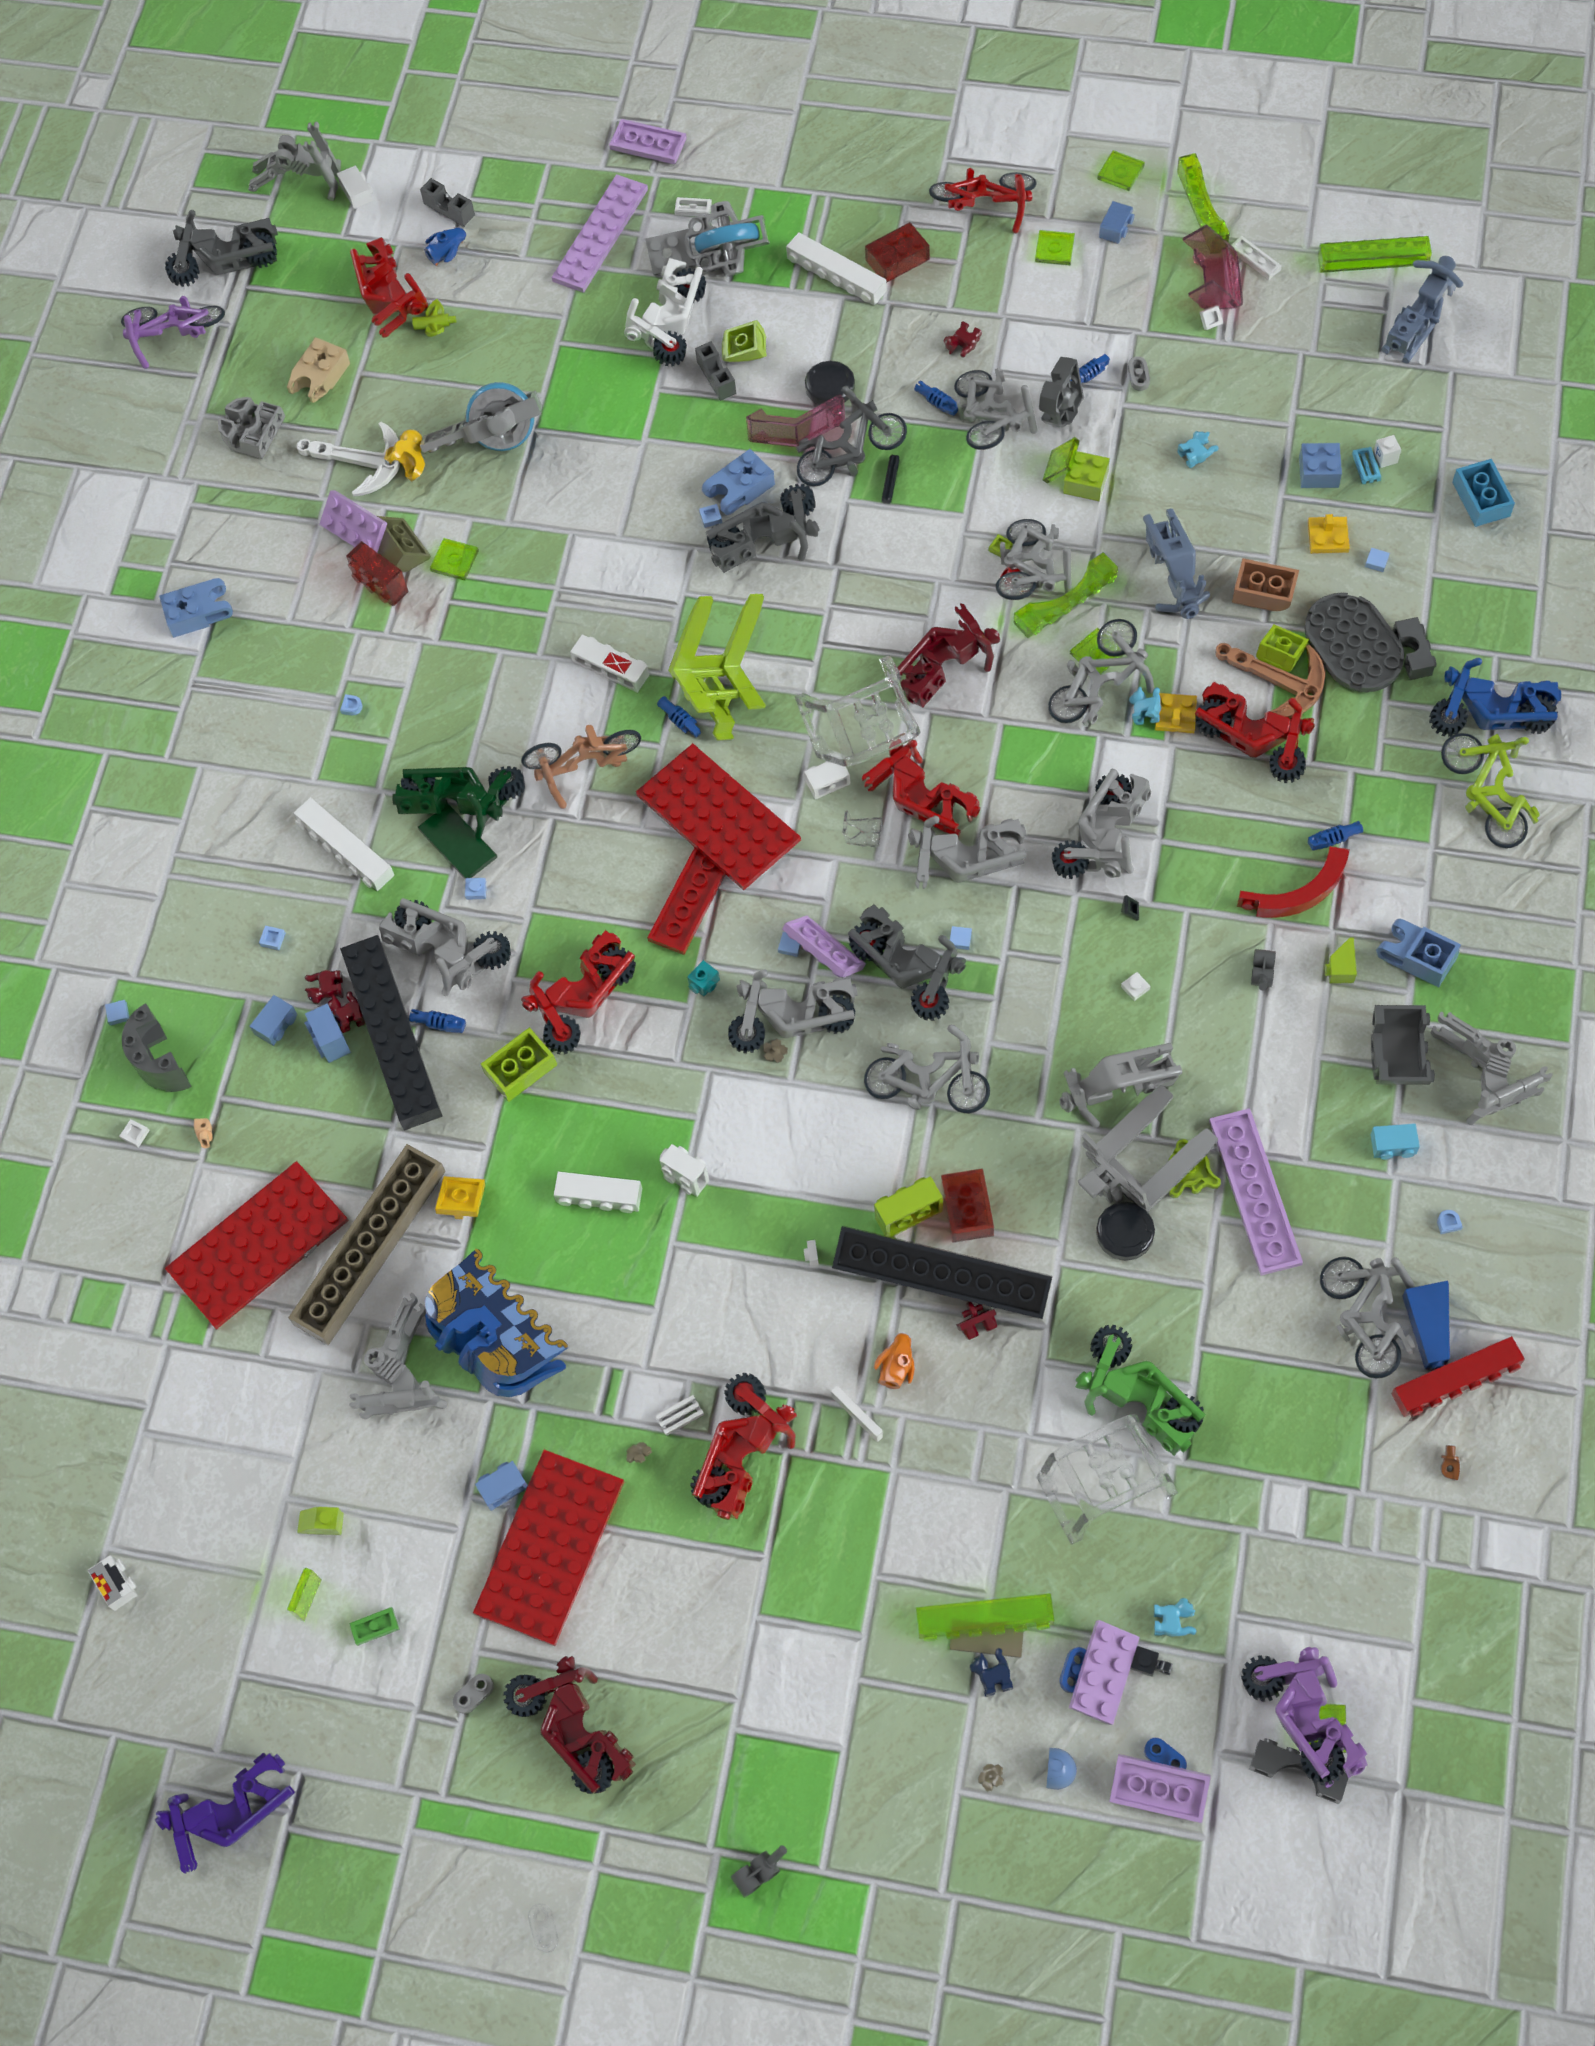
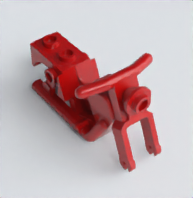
[350,237,428,338]
[862,738,981,837]

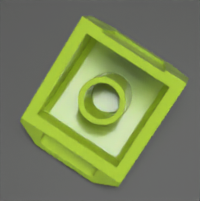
[722,320,767,362]
[1256,624,1309,672]

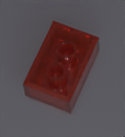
[865,222,930,283]
[346,541,409,606]
[941,1168,994,1243]

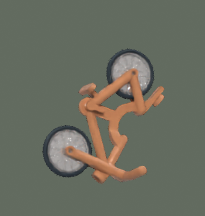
[521,725,641,809]

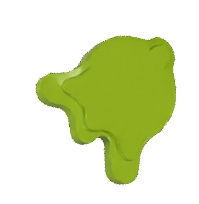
[1168,1139,1221,1198]

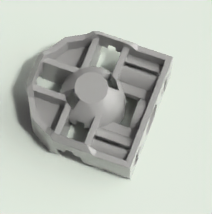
[218,397,285,459]

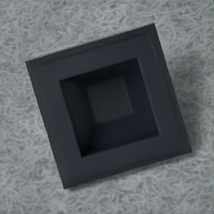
[1121,895,1139,921]

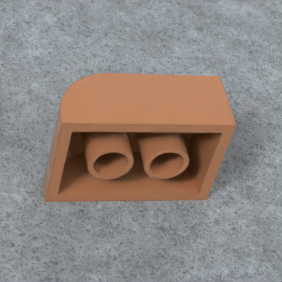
[1232,558,1299,611]

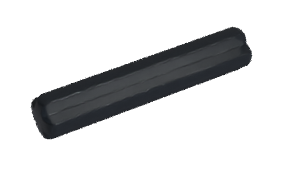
[882,454,900,504]

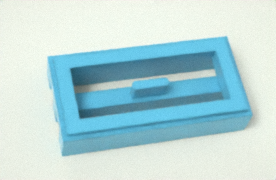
[1352,447,1381,484]

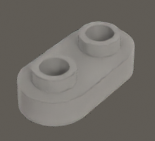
[1128,356,1150,391]
[453,1674,494,1714]

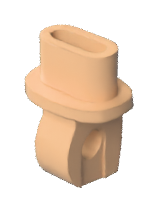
[194,1118,213,1148]

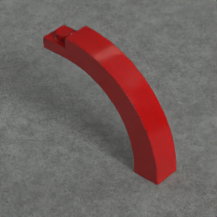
[1237,846,1350,918]

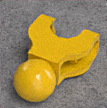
[384,429,425,482]

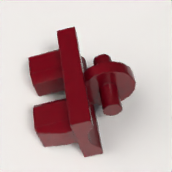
[956,1302,997,1340]

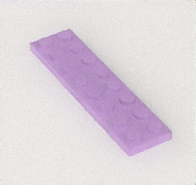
[552,174,648,293]
[1209,1108,1303,1276]

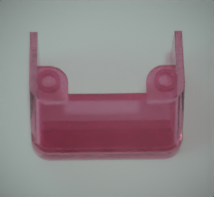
[1183,224,1243,309]

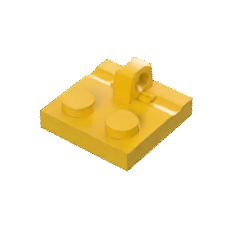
[1308,514,1350,554]
[1155,693,1197,733]
[435,1176,485,1219]

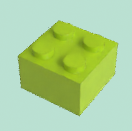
[1063,450,1110,502]

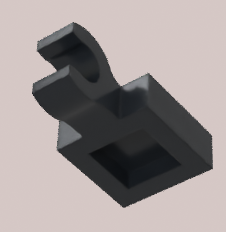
[1130,1646,1173,1676]

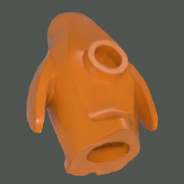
[874,1333,915,1389]

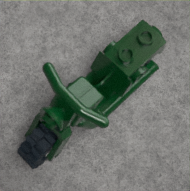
[392,766,525,839]

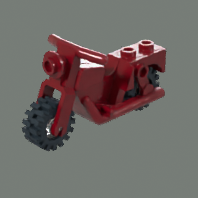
[503,1656,636,1794]

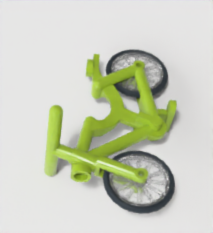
[1441,733,1540,848]

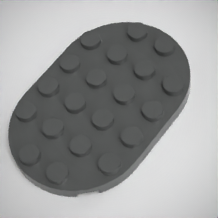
[1304,593,1404,692]

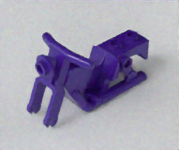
[155,1753,295,1874]

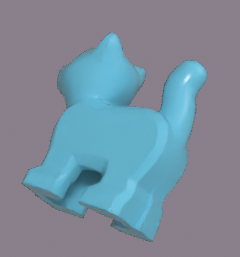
[1178,431,1219,468]
[1129,687,1161,725]
[1154,1598,1197,1637]

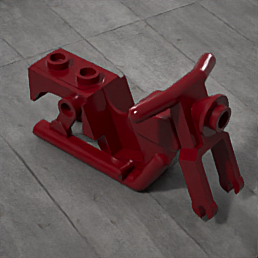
[891,603,1000,708]

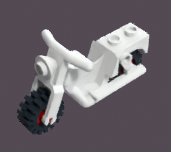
[624,258,706,367]

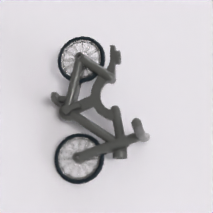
[796,386,907,487]

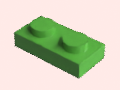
[349,1607,400,1646]

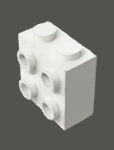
[659,1144,709,1197]

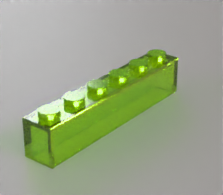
[1318,236,1432,273]
[916,1593,1055,1642]

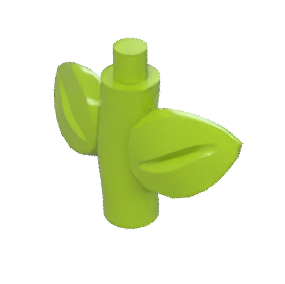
[412,299,457,337]

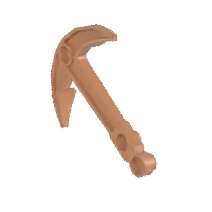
[1215,643,1325,718]

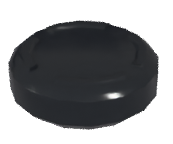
[805,360,855,407]
[1096,1202,1155,1261]

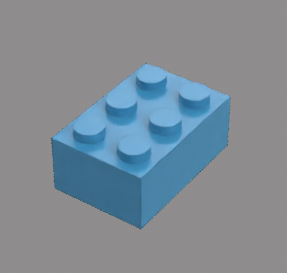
[1452,458,1515,527]

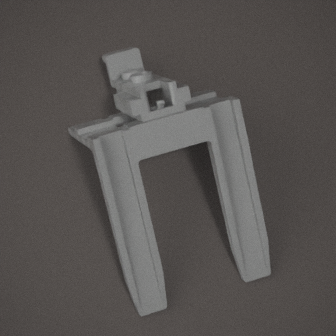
[1078,1085,1218,1212]

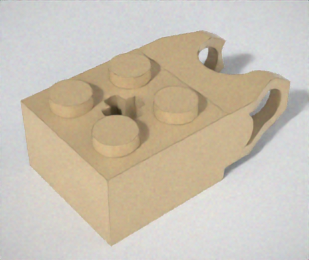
[287,337,350,403]

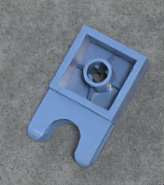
[702,449,775,515]
[159,578,233,638]
[1376,919,1461,987]

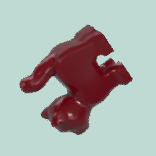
[944,321,982,358]
[305,970,344,1004]
[328,991,366,1033]

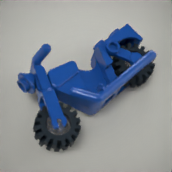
[1429,658,1561,737]

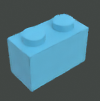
[1370,1123,1420,1160]

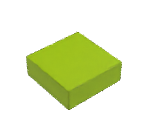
[988,534,1014,558]

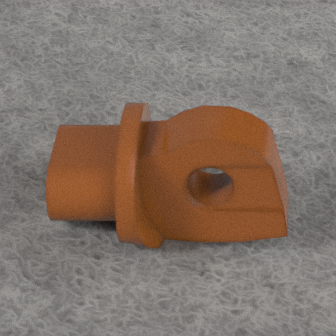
[1441,1445,1460,1480]

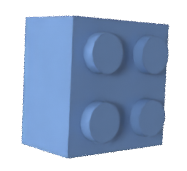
[1299,443,1342,488]
[304,1003,351,1063]

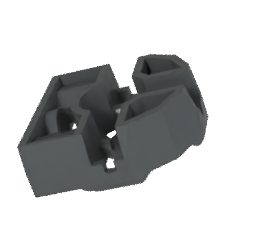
[1039,357,1084,428]

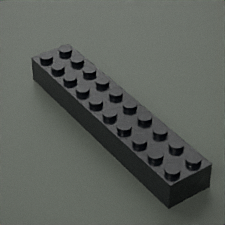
[340,935,443,1131]
[832,1225,1052,1319]

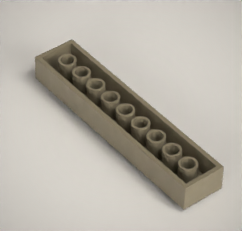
[288,1144,446,1346]

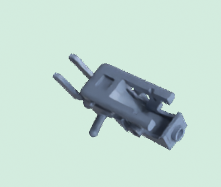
[1381,256,1463,364]
[1143,508,1210,619]

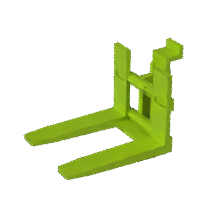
[668,594,766,741]

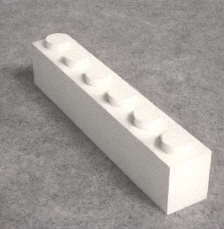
[786,232,887,305]
[294,797,394,891]

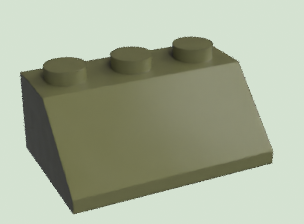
[377,516,431,572]

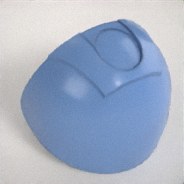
[1046,1748,1077,1790]

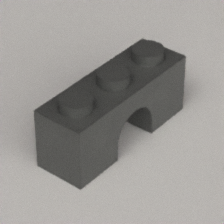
[420,178,475,226]
[695,341,736,401]
[1393,617,1437,680]

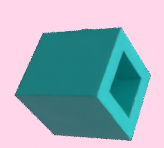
[687,960,720,997]

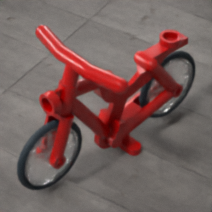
[929,168,1037,234]

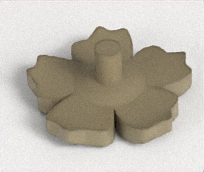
[763,1039,788,1063]
[626,1442,652,1463]
[978,1764,1004,1792]

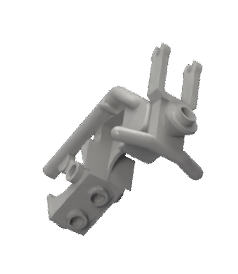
[908,816,1027,889]
[1060,1043,1182,1128]

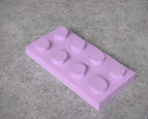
[609,119,687,164]
[319,490,387,557]
[782,915,866,977]
[1069,1620,1140,1725]
[1109,1754,1211,1823]

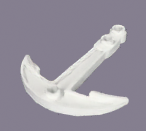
[297,422,401,496]

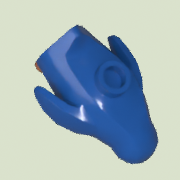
[424,227,466,266]

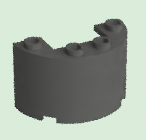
[122,1003,192,1092]
[1371,1005,1435,1085]

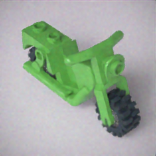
[1075,1325,1206,1456]

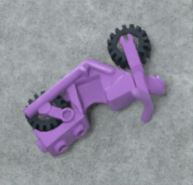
[1241,1647,1368,1788]

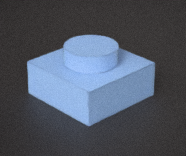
[465,878,487,900]

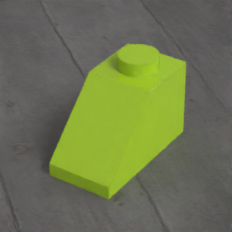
[1325,937,1357,983]
[297,1507,344,1535]

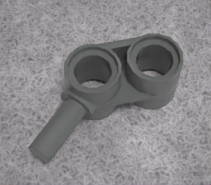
[1251,949,1276,991]
[731,1845,787,1898]

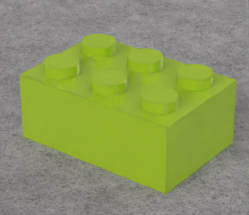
[481,1027,557,1102]
[874,1176,943,1237]

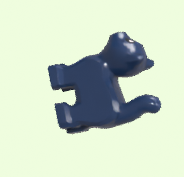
[970,1648,1013,1697]

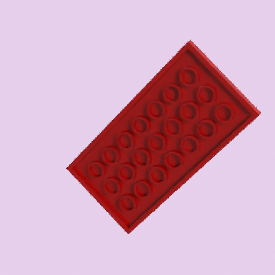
[635,743,801,890]
[165,1161,349,1330]
[473,1449,625,1646]

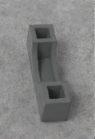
[1249,1738,1349,1804]

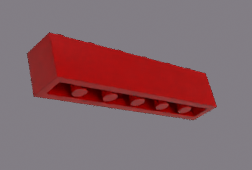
[1391,1336,1525,1417]

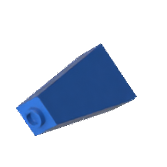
[1402,1280,1450,1370]

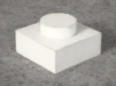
[1199,305,1223,330]
[1121,972,1150,1001]
[119,1119,150,1148]
[804,1240,819,1268]

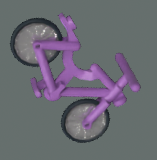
[121,296,225,369]

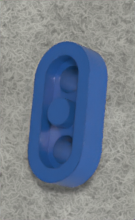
[1060,1647,1087,1693]
[1144,1738,1187,1769]

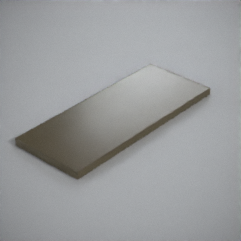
[950,1620,1024,1658]

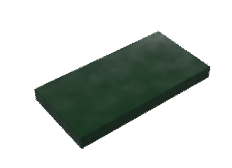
[418,804,498,880]

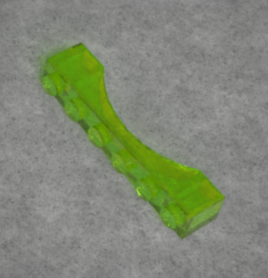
[1177,153,1230,253]
[1014,552,1118,638]

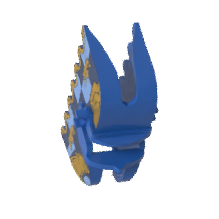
[425,1249,568,1397]

